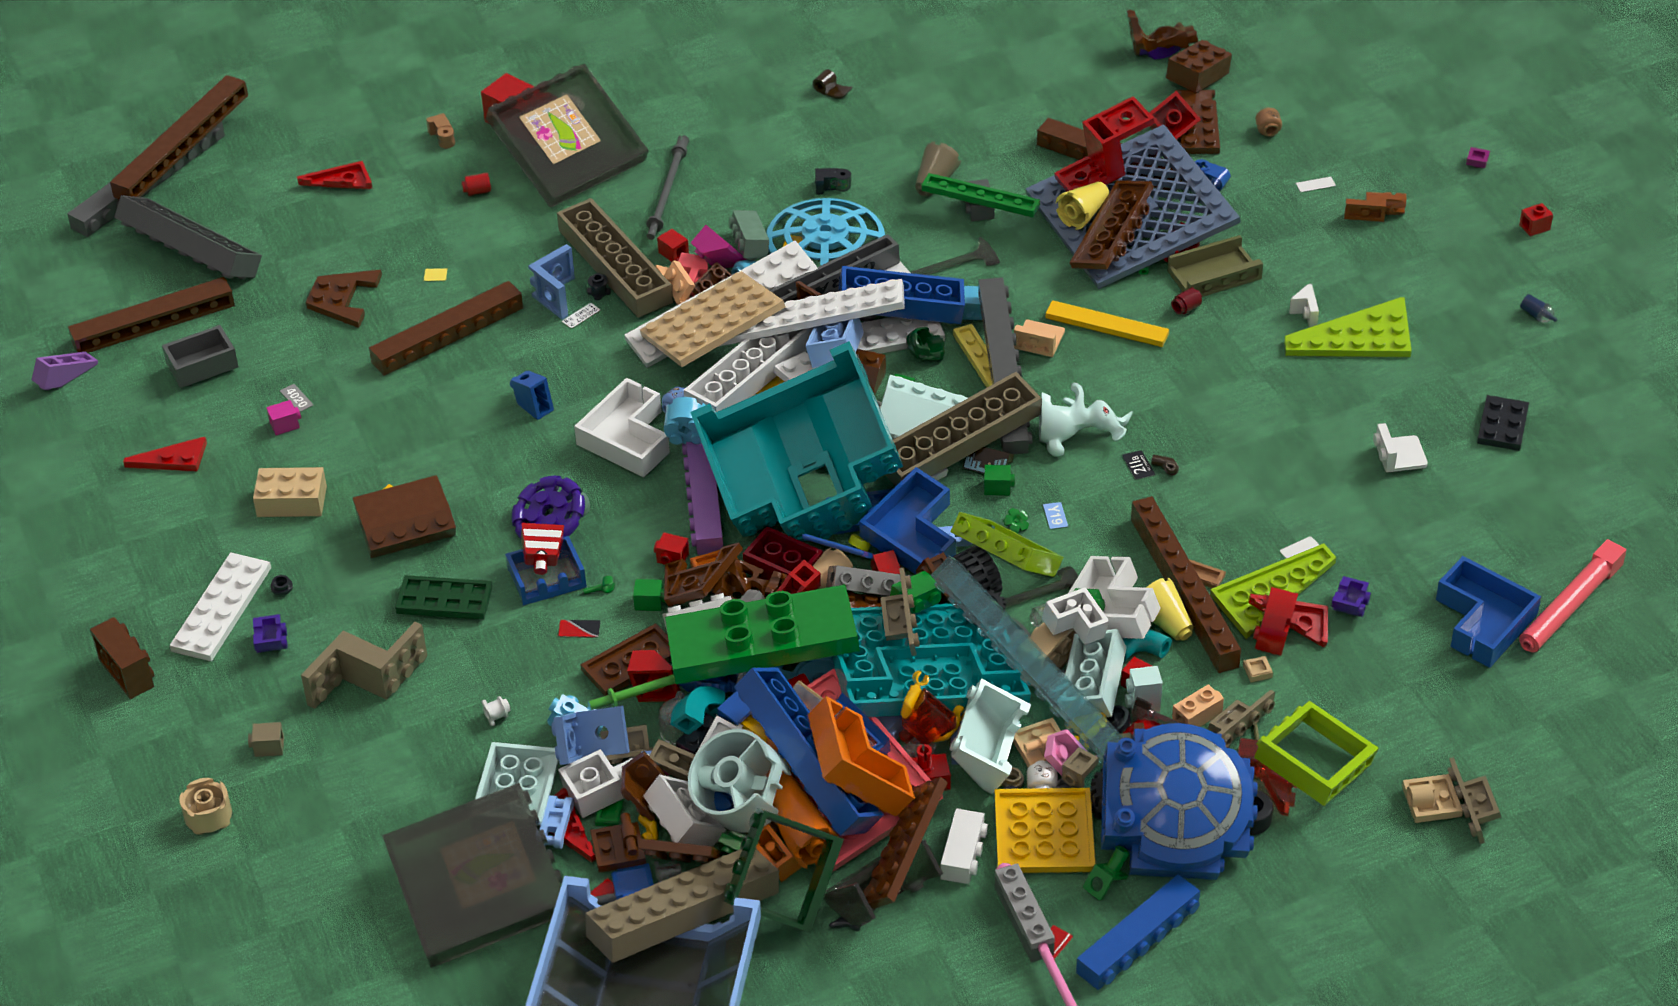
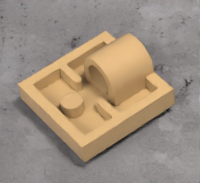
[1402,774,1463,823]

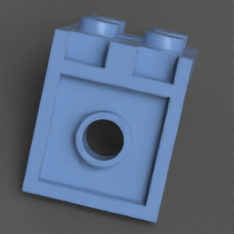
[528,244,575,319]
[552,706,630,765]

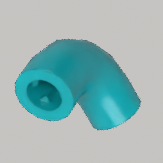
[1122,630,1172,663]

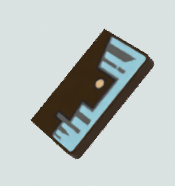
[963,447,1014,474]

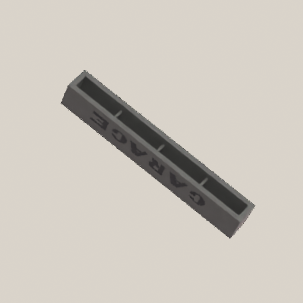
[769,234,900,303]

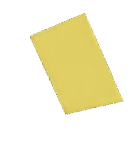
[424,269,447,281]

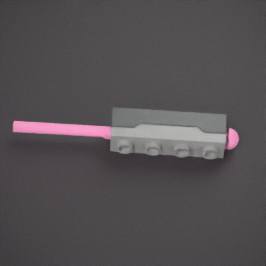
[995,863,1077,1006]

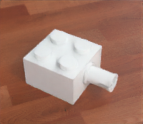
[558,749,632,818]

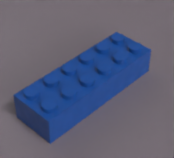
[839,266,965,324]

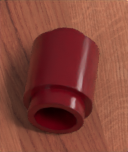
[1171,288,1202,315]

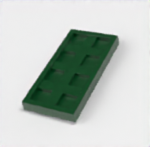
[395,575,493,620]

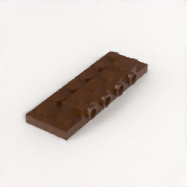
[1070,180,1154,270]

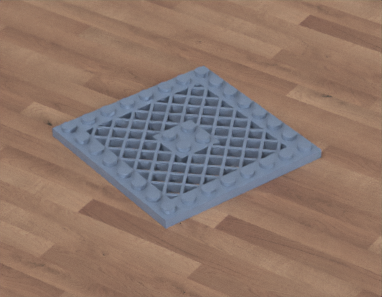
[1026,125,1241,289]

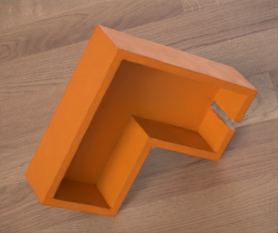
[808,696,915,817]

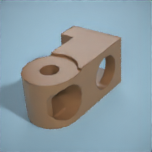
[426,113,455,149]

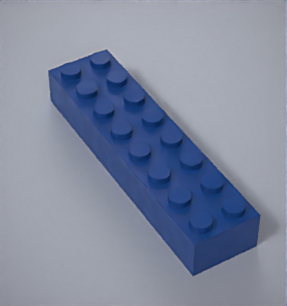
[734,668,884,836]

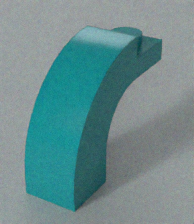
[670,686,733,734]

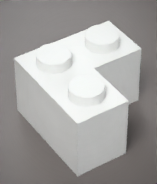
[1042,587,1109,645]

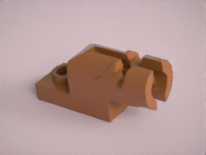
[1344,192,1407,222]

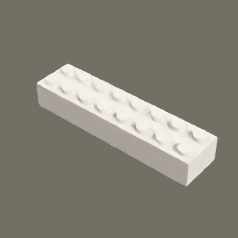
[684,327,813,412]

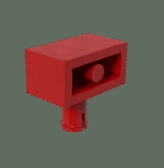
[911,744,951,791]

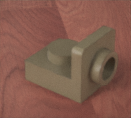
[1062,747,1098,788]

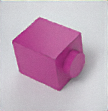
[266,400,301,436]

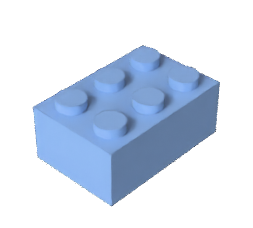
[806,318,864,368]

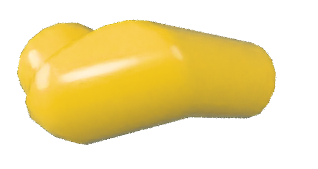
[638,815,658,840]

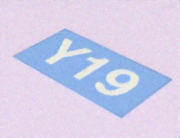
[1043,502,1068,529]

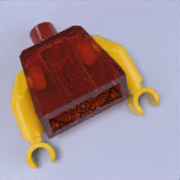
[899,671,964,745]

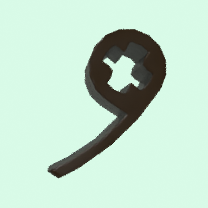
[812,69,852,98]

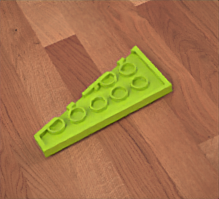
[1210,543,1336,639]

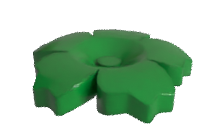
[1003,508,1029,534]

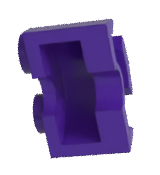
[1331,576,1371,618]
[253,614,288,653]

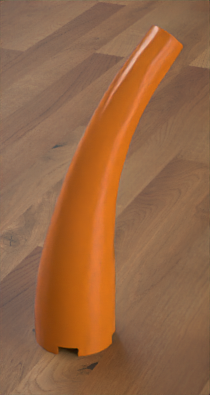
[766,737,839,869]

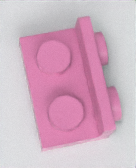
[1044,730,1088,776]

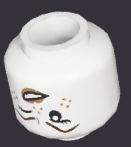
[1027,760,1058,789]

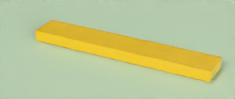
[1045,300,1169,347]

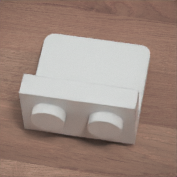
[1373,423,1428,472]

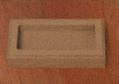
[1189,559,1226,588]

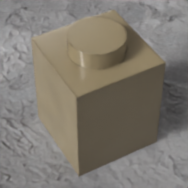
[248,722,284,757]

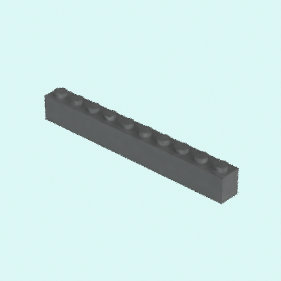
[67,121,225,237]
[978,277,1032,454]

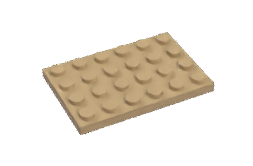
[640,271,785,367]

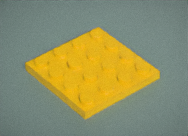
[994,788,1095,873]

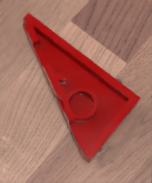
[297,160,373,189]
[123,437,207,471]
[1248,594,1328,647]
[539,787,596,863]

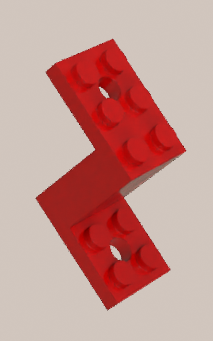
[1054,96,1155,192]

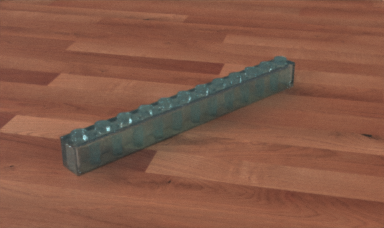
[931,556,1124,766]

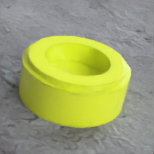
[848,534,871,552]

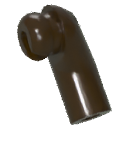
[1151,454,1179,475]

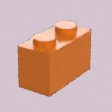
[756,824,801,882]

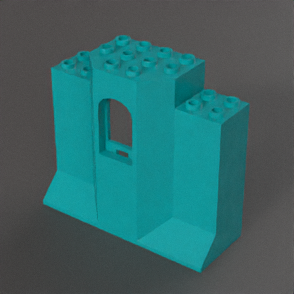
[690,341,903,541]

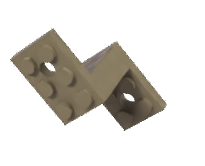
[301,622,427,709]

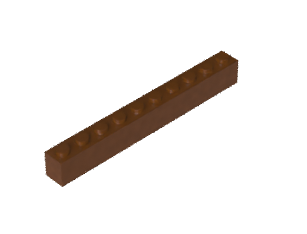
[110,75,248,199]
[1131,496,1241,673]

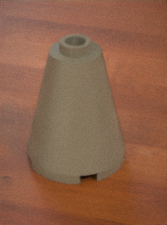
[915,142,961,196]

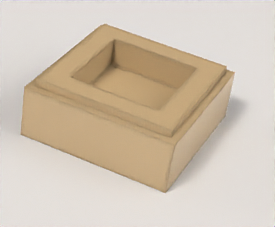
[1243,656,1273,682]

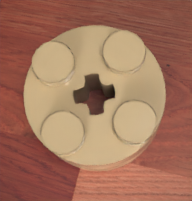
[179,778,232,835]

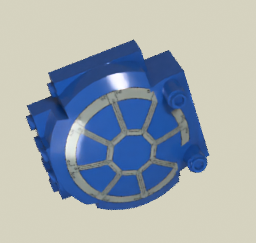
[1101,723,1257,880]

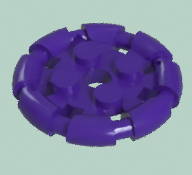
[511,475,585,540]

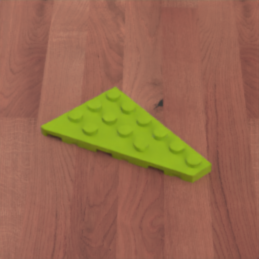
[1284,297,1412,357]

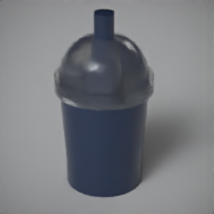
[1520,294,1558,323]

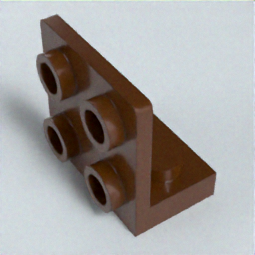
[621,751,667,822]

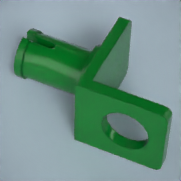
[1083,846,1130,900]

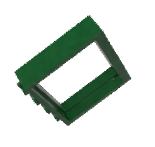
[724,808,844,933]

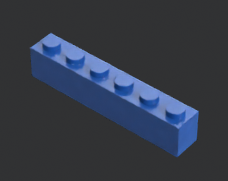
[1076,874,1200,990]

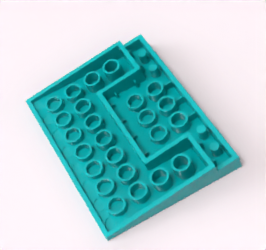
[832,603,1031,717]

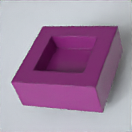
[1466,147,1490,168]

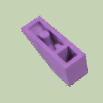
[32,352,98,390]

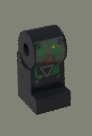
[815,168,851,195]

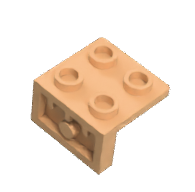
[1014,320,1065,357]

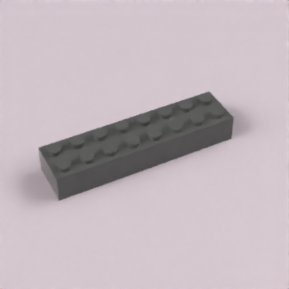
[114,195,262,279]

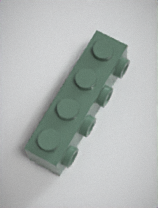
[729,210,769,261]

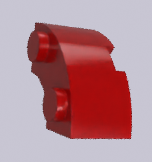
[1253,587,1298,656]

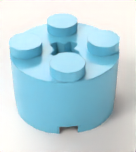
[664,397,705,445]

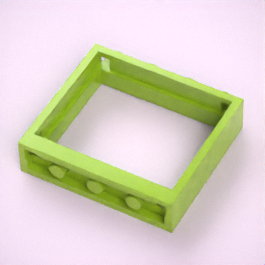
[950,512,1064,577]
[1254,701,1379,806]

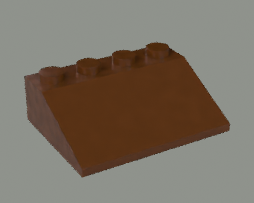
[352,475,456,559]

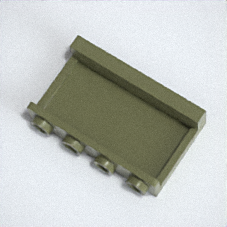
[1167,235,1263,297]

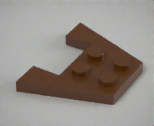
[306,269,382,328]
[664,542,743,607]

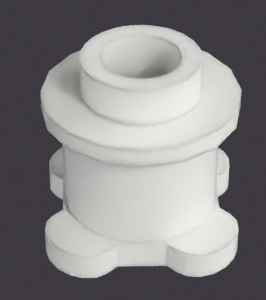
[481,696,511,726]

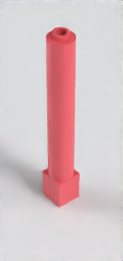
[1519,539,1627,653]

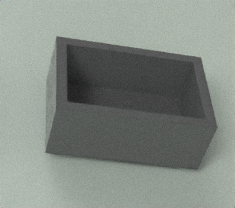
[162,325,239,388]

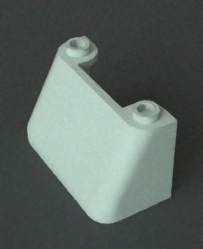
[949,679,1031,794]

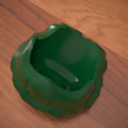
[906,327,945,361]

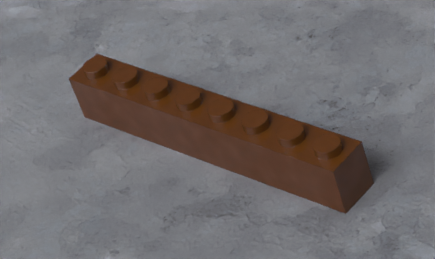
[1037,117,1183,191]
[68,277,235,353]
[369,280,523,376]

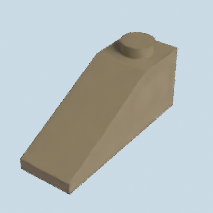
[649,739,695,781]

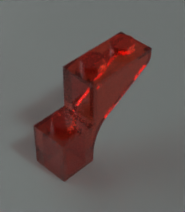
[1238,738,1297,816]

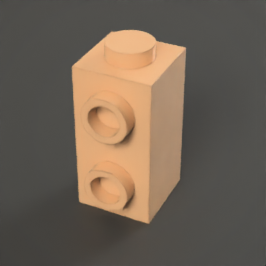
[1172,684,1224,727]

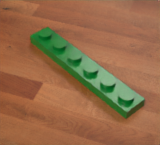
[921,173,1040,218]

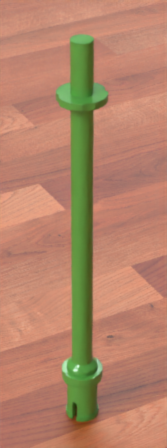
[588,674,675,710]

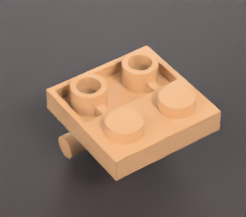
[1013,718,1061,768]

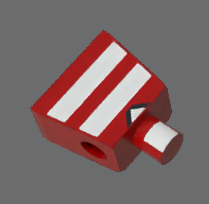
[521,523,564,575]

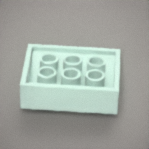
[880,375,967,438]
[471,742,559,834]

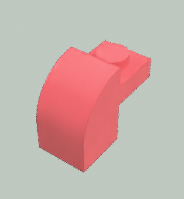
[678,253,708,297]

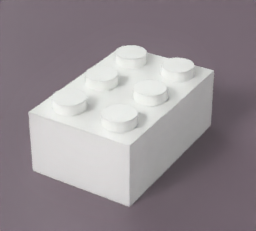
[643,775,726,847]

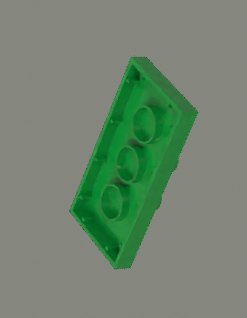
[665,584,860,684]

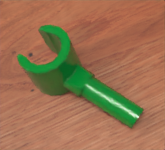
[583,575,615,594]

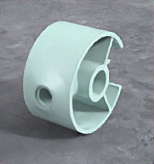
[688,729,791,833]

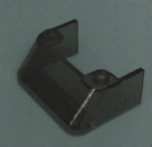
[823,839,943,927]

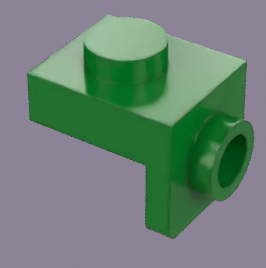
[718,831,745,855]

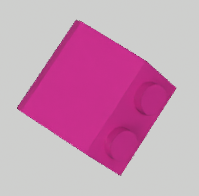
[691,225,747,269]

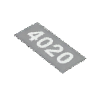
[280,384,313,411]

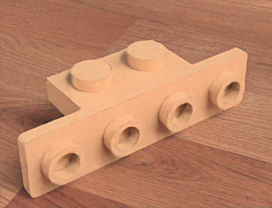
[655,260,695,305]

